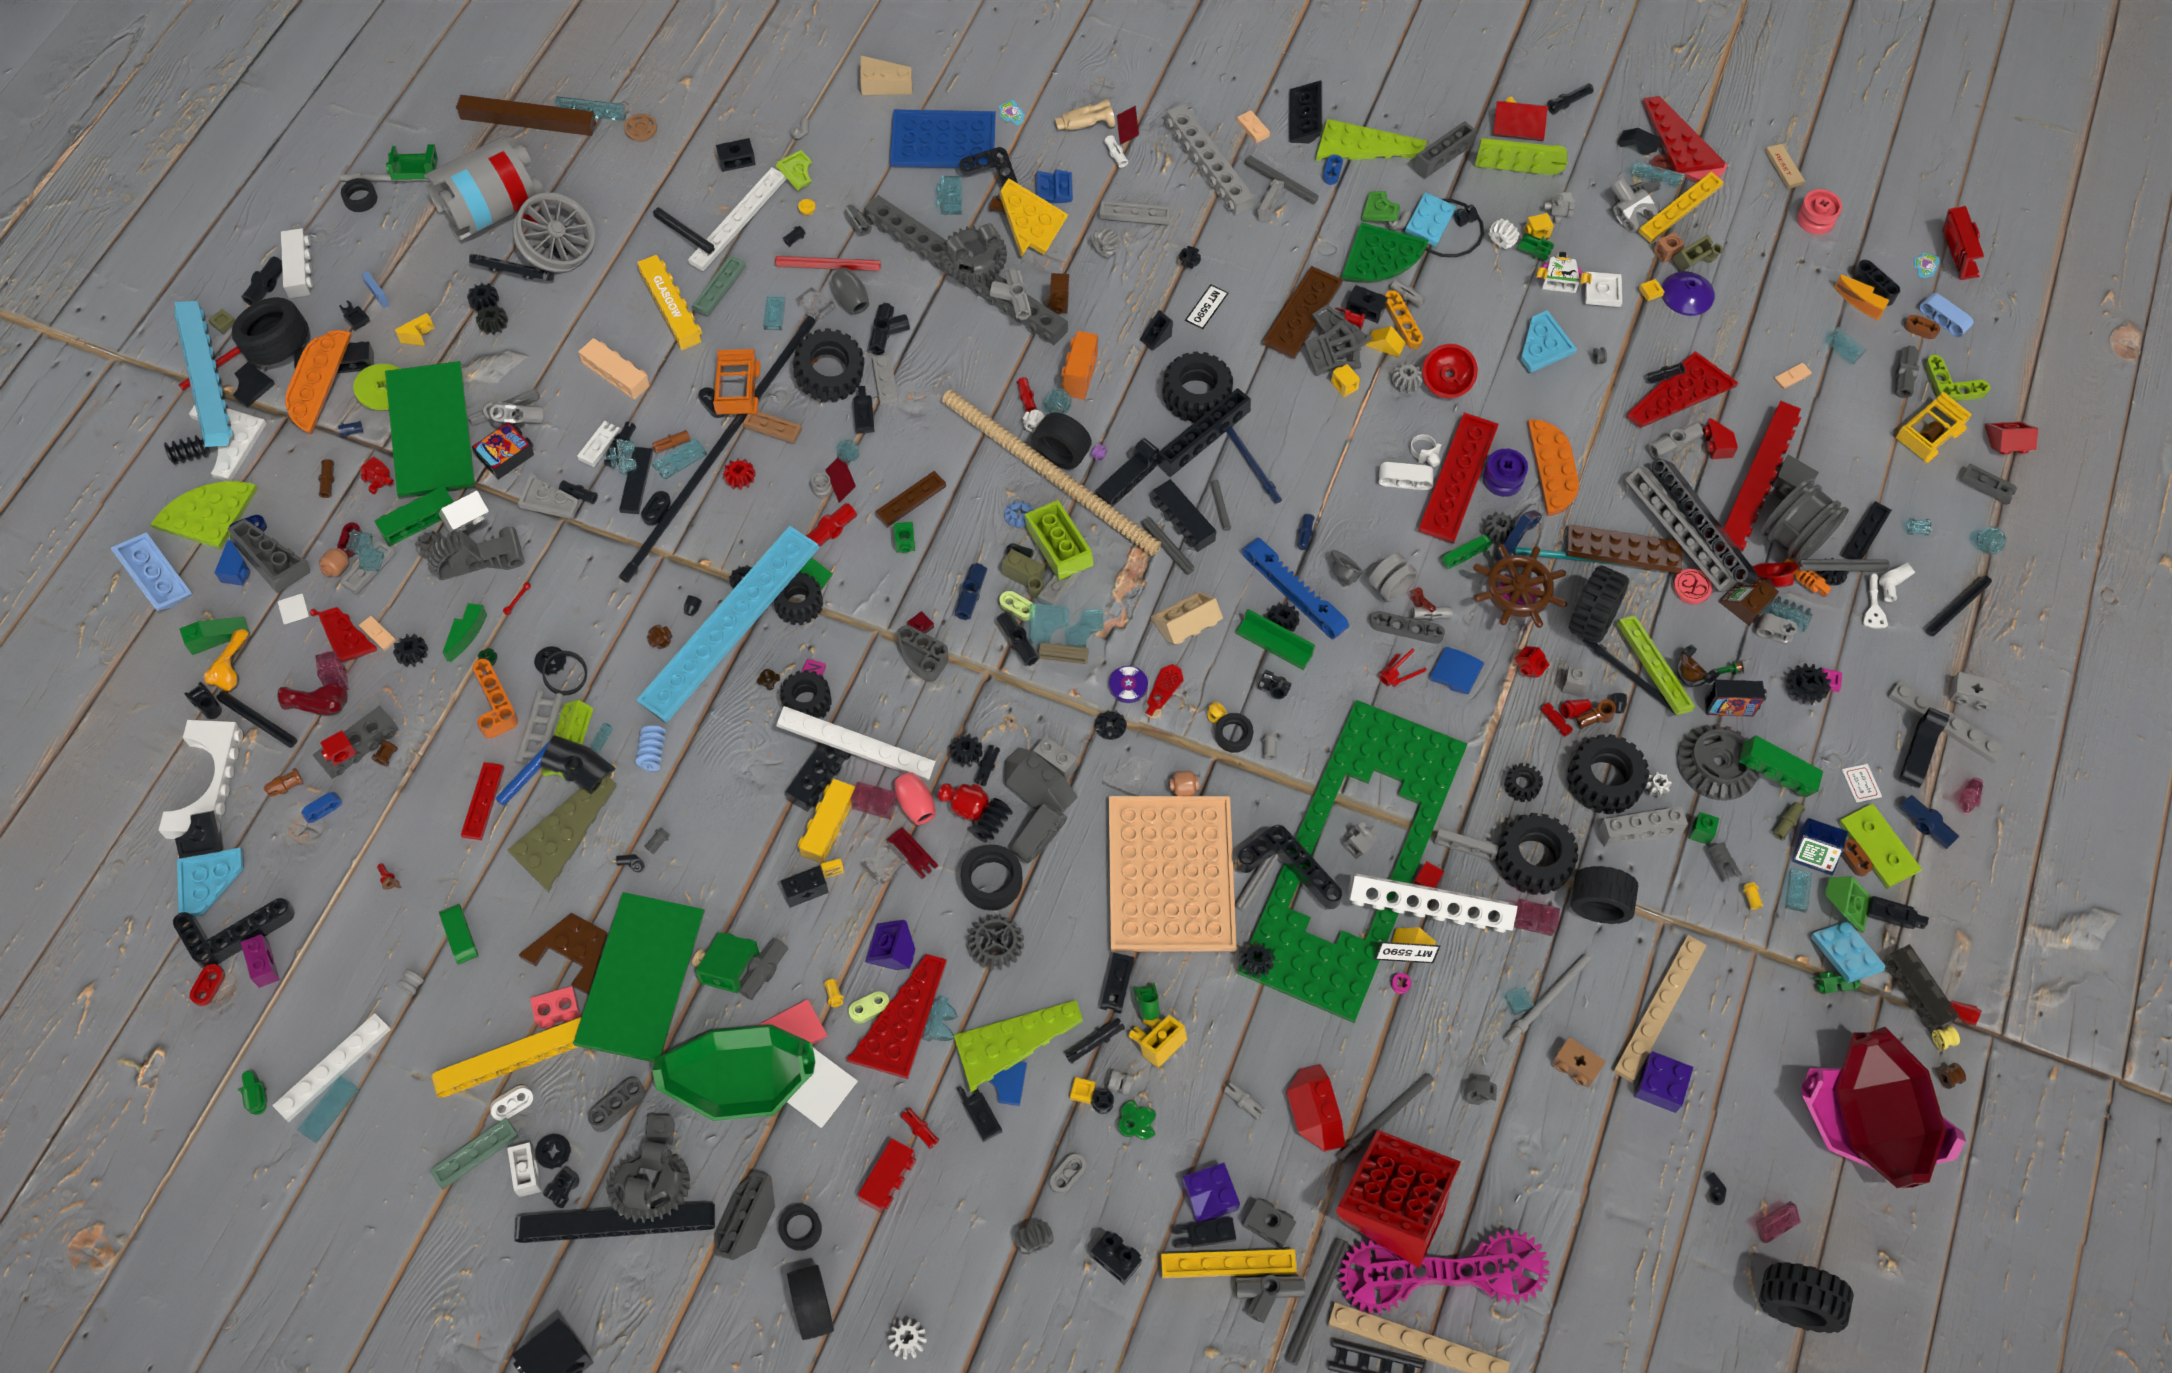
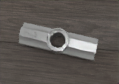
[1648,422,1703,458]

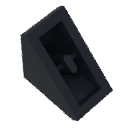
[1139,310,1173,350]

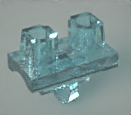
[605,439,637,474]

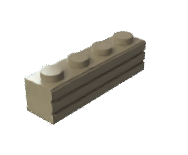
[1039,642,1089,664]

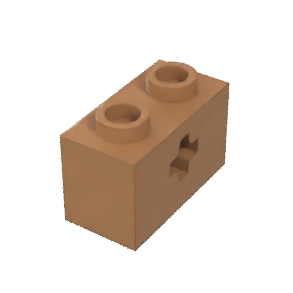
[1552,1037,1606,1088]

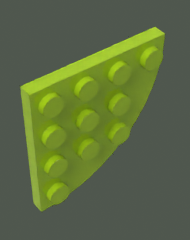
[150,481,258,549]

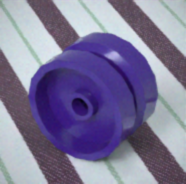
[1483,448,1528,497]

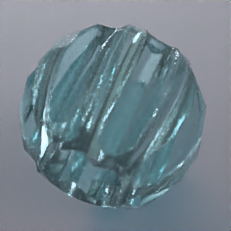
[1045,389,1072,414]
[1976,526,2007,555]

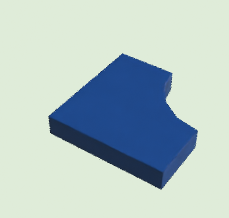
[988,1062,1027,1106]

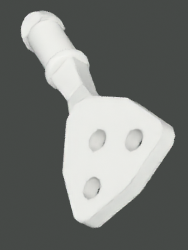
[1863,573,1888,629]

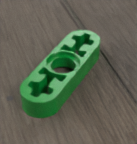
[1441,535,1492,569]

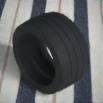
[1032,412,1092,469]
[960,844,1023,911]
[787,1265,834,1340]

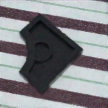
[233,362,275,408]
[175,810,222,859]

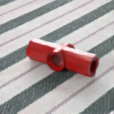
[806,503,857,547]

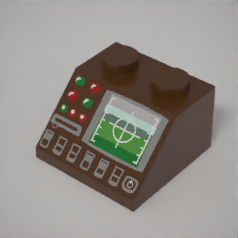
[1719,578,1779,626]

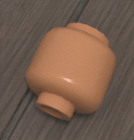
[319,548,349,577]
[1169,771,1199,796]

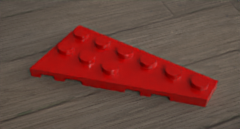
[1642,96,1726,174]
[1627,351,1738,428]
[846,954,947,1079]

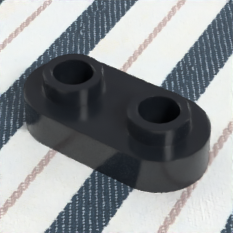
[641,491,671,525]

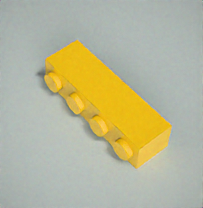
[798,778,857,863]

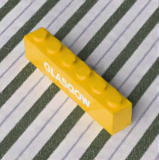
[637,254,702,350]

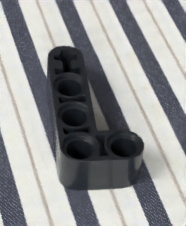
[1096,438,1159,507]
[1899,707,1950,788]

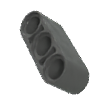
[588,1078,646,1132]

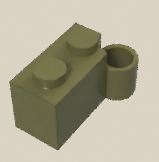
[1002,549,1045,598]

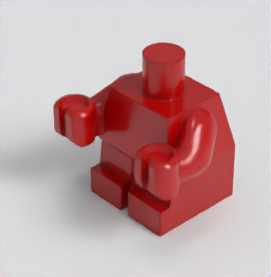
[360,456,394,494]

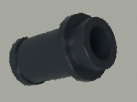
[782,225,806,247]

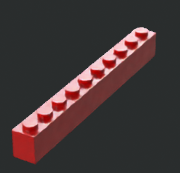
[1722,400,1802,552]

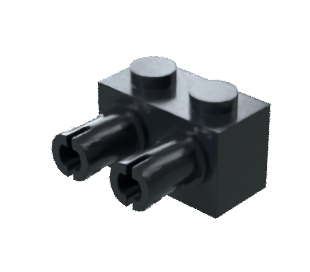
[1090,1231,1142,1285]

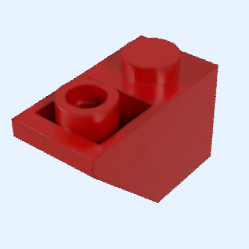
[1702,418,1738,459]

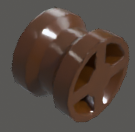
[1938,1063,1966,1089]

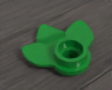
[1118,1100,1156,1140]

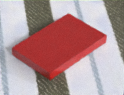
[1493,101,1548,141]

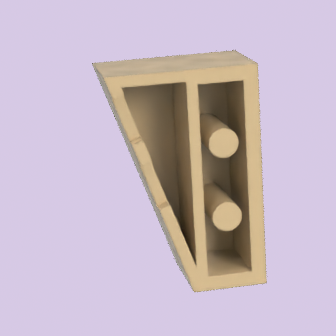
[861,56,913,95]

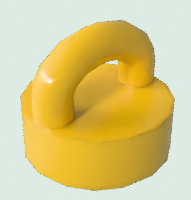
[1207,701,1227,723]

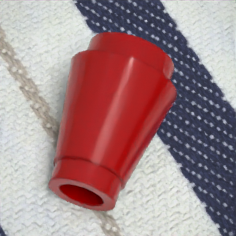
[1561,699,1592,719]
[1947,1000,1982,1026]

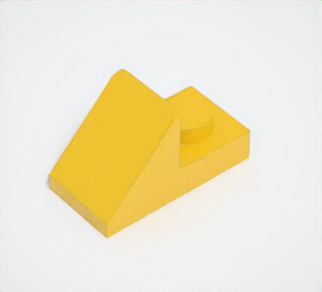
[395,313,435,346]

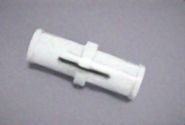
[1104,135,1128,168]

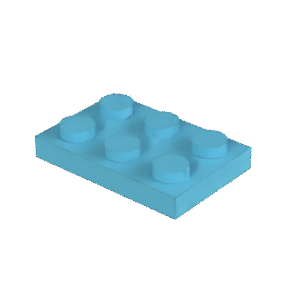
[1405,192,1457,247]
[1811,921,1885,983]

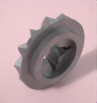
[415,530,445,559]

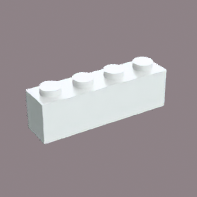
[281,228,313,298]

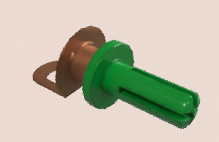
[1717,658,1753,675]

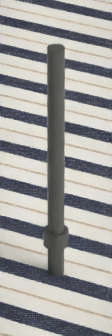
[1336,1073,1434,1163]

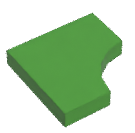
[1362,191,1400,222]

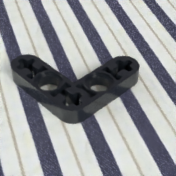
[959,147,1018,188]

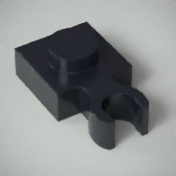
[339,300,370,330]

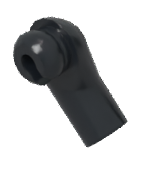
[1006,543,1034,558]
[616,854,645,873]
[1706,1172,1727,1205]

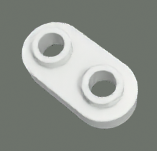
[490,1085,533,1121]

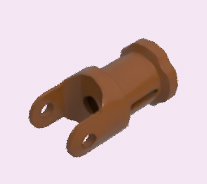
[264,768,304,797]

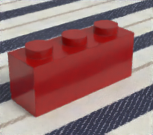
[857,1138,917,1214]

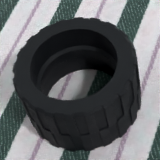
[1571,866,1639,924]

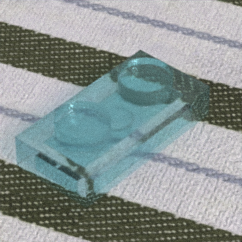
[763,297,786,330]
[1826,327,1866,364]
[1785,868,1812,913]

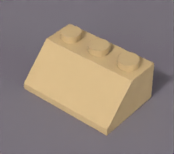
[1150,591,1223,644]

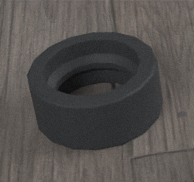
[341,178,378,212]
[1215,713,1254,753]
[778,1205,822,1251]

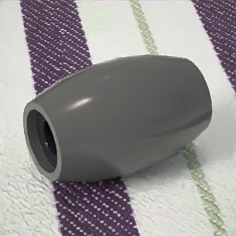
[832,268,869,314]

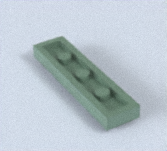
[692,255,746,316]
[429,1118,519,1190]

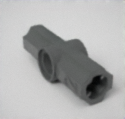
[1895,345,1919,398]
[739,938,788,1000]

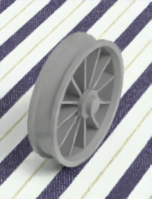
[513,193,595,272]

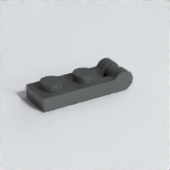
[1960,464,2017,505]

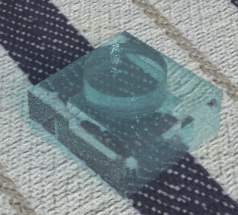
[1505,987,1534,1016]

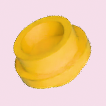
[798,199,816,216]

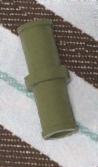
[1773,802,1805,840]

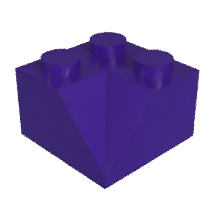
[1182,1162,1240,1223]

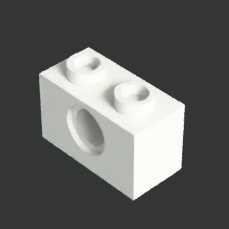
[507,1142,542,1197]

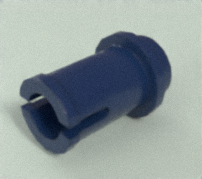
[338,421,364,438]

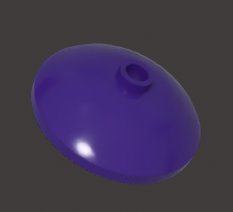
[1662,271,1715,316]

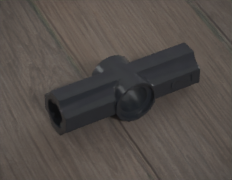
[241,256,283,306]
[996,611,1040,666]

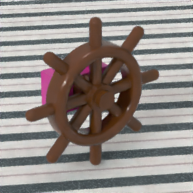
[1473,544,1568,628]

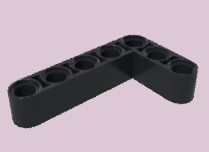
[1236,825,1342,909]
[173,898,295,969]

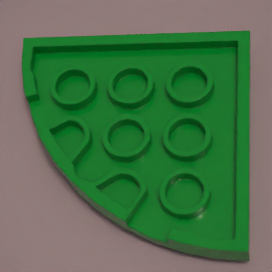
[1342,222,1429,282]

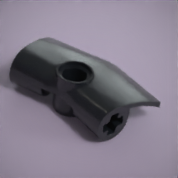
[540,735,616,794]

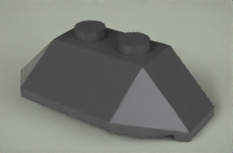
[1005,747,1077,812]
[715,1171,775,1260]

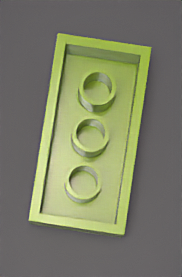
[1024,500,1094,581]

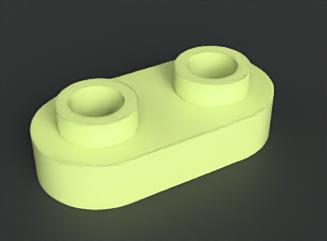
[1000,591,1035,621]
[849,991,890,1024]

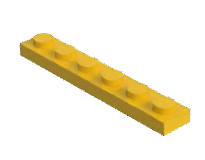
[1638,171,1724,243]
[1161,1249,1297,1278]

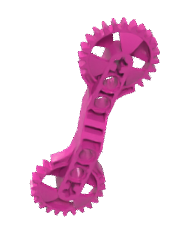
[1339,1229,1550,1315]

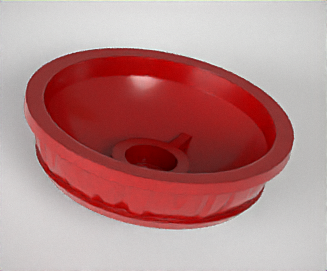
[1422,344,1478,398]

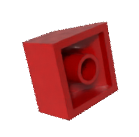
[1985,421,2038,454]

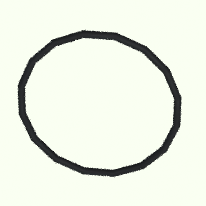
[1414,198,1484,257]

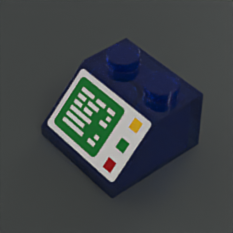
[1792,818,1848,876]

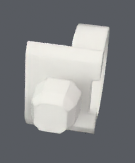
[1410,434,1442,467]

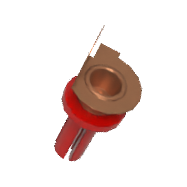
[377,863,401,890]

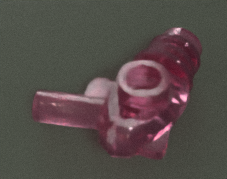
[1959,778,1984,815]

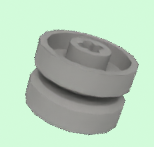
[1369,553,1419,602]

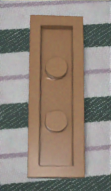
[743,411,802,444]

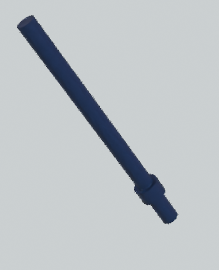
[1226,427,1282,504]

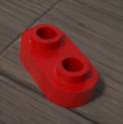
[189,964,225,1006]

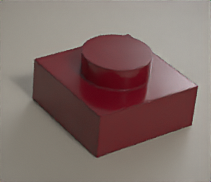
[907,611,934,634]

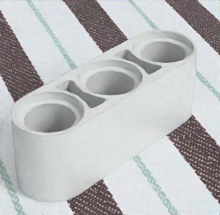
[1379,462,1433,490]

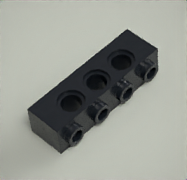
[786,743,852,812]

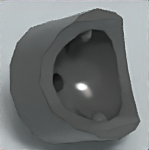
[1467,1075,1497,1105]

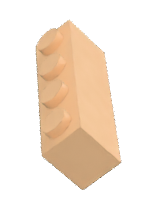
[578,338,649,400]

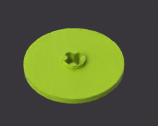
[353,364,401,411]

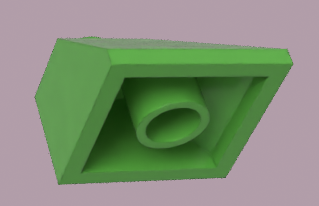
[1825,876,1871,933]

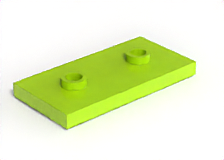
[1838,803,1922,889]

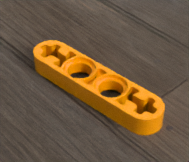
[1385,291,1423,349]

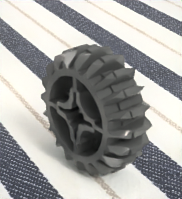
[968,914,1024,971]

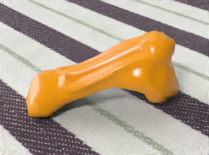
[204,629,249,692]

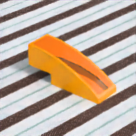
[1834,274,1889,321]

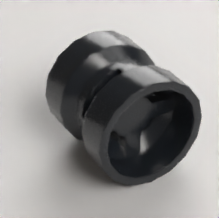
[1454,204,1478,227]

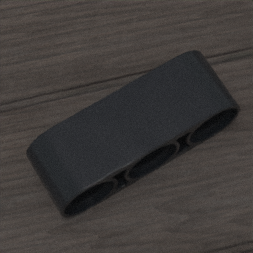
[1853,260,1900,306]

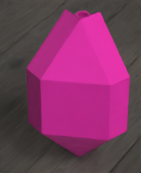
[1801,1068,1966,1170]

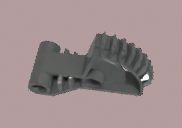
[427,527,525,580]

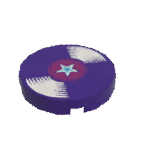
[1109,666,1148,703]

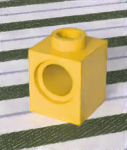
[1524,213,1554,239]
[1331,364,1360,397]

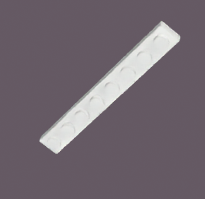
[688,167,786,271]
[776,706,936,781]

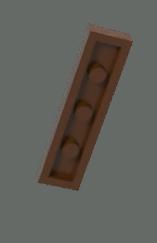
[875,471,946,528]

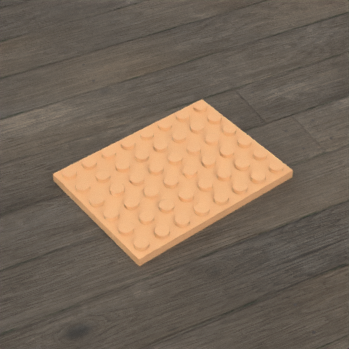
[1109,796,1237,952]

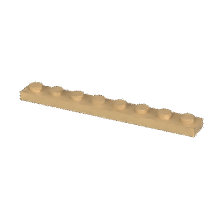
[1613,935,1707,1083]
[1328,1302,1510,1373]

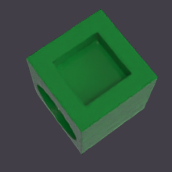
[894,522,915,553]
[1689,812,1720,845]

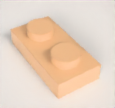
[1237,110,1270,143]

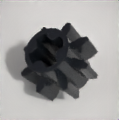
[1179,246,1201,269]

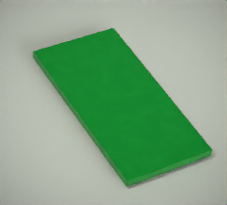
[385,361,475,498]
[573,892,705,1063]

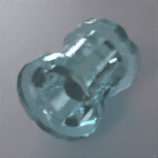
[1907,518,1932,536]

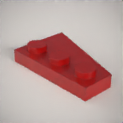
[318,607,377,664]

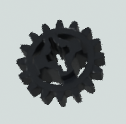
[1786,663,1831,705]

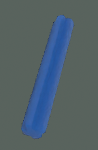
[496,741,550,806]

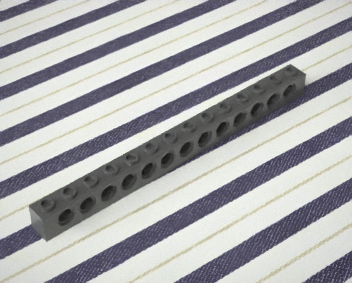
[864,195,1068,345]

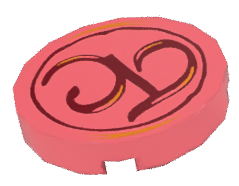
[1673,569,1713,605]

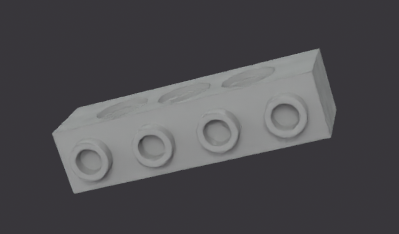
[1599,806,1688,847]

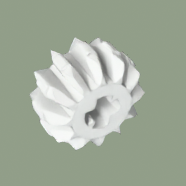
[1488,218,1520,249]
[888,1319,927,1360]

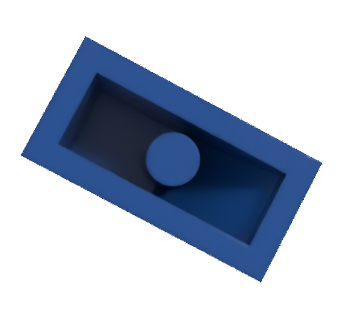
[214,540,250,586]

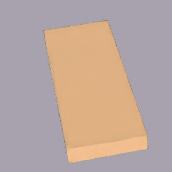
[1774,363,1812,389]
[359,616,396,650]

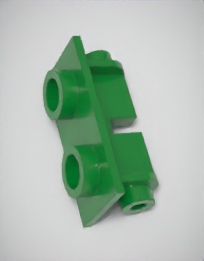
[1813,972,1861,994]

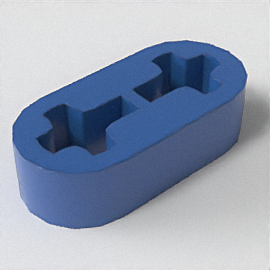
[1323,155,1343,185]
[301,792,342,823]

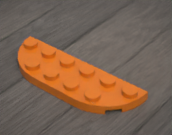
[285,330,352,435]
[1527,419,1579,516]

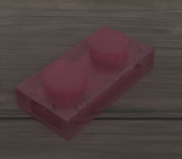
[1755,1201,1801,1244]

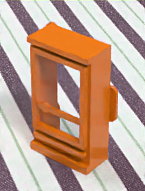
[713,349,761,414]

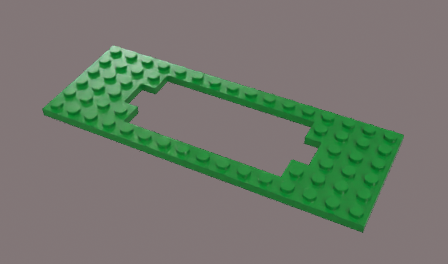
[1237,700,1467,1023]

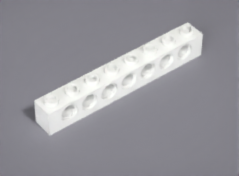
[1347,873,1518,932]

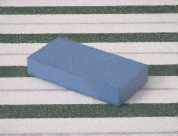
[362,271,389,308]

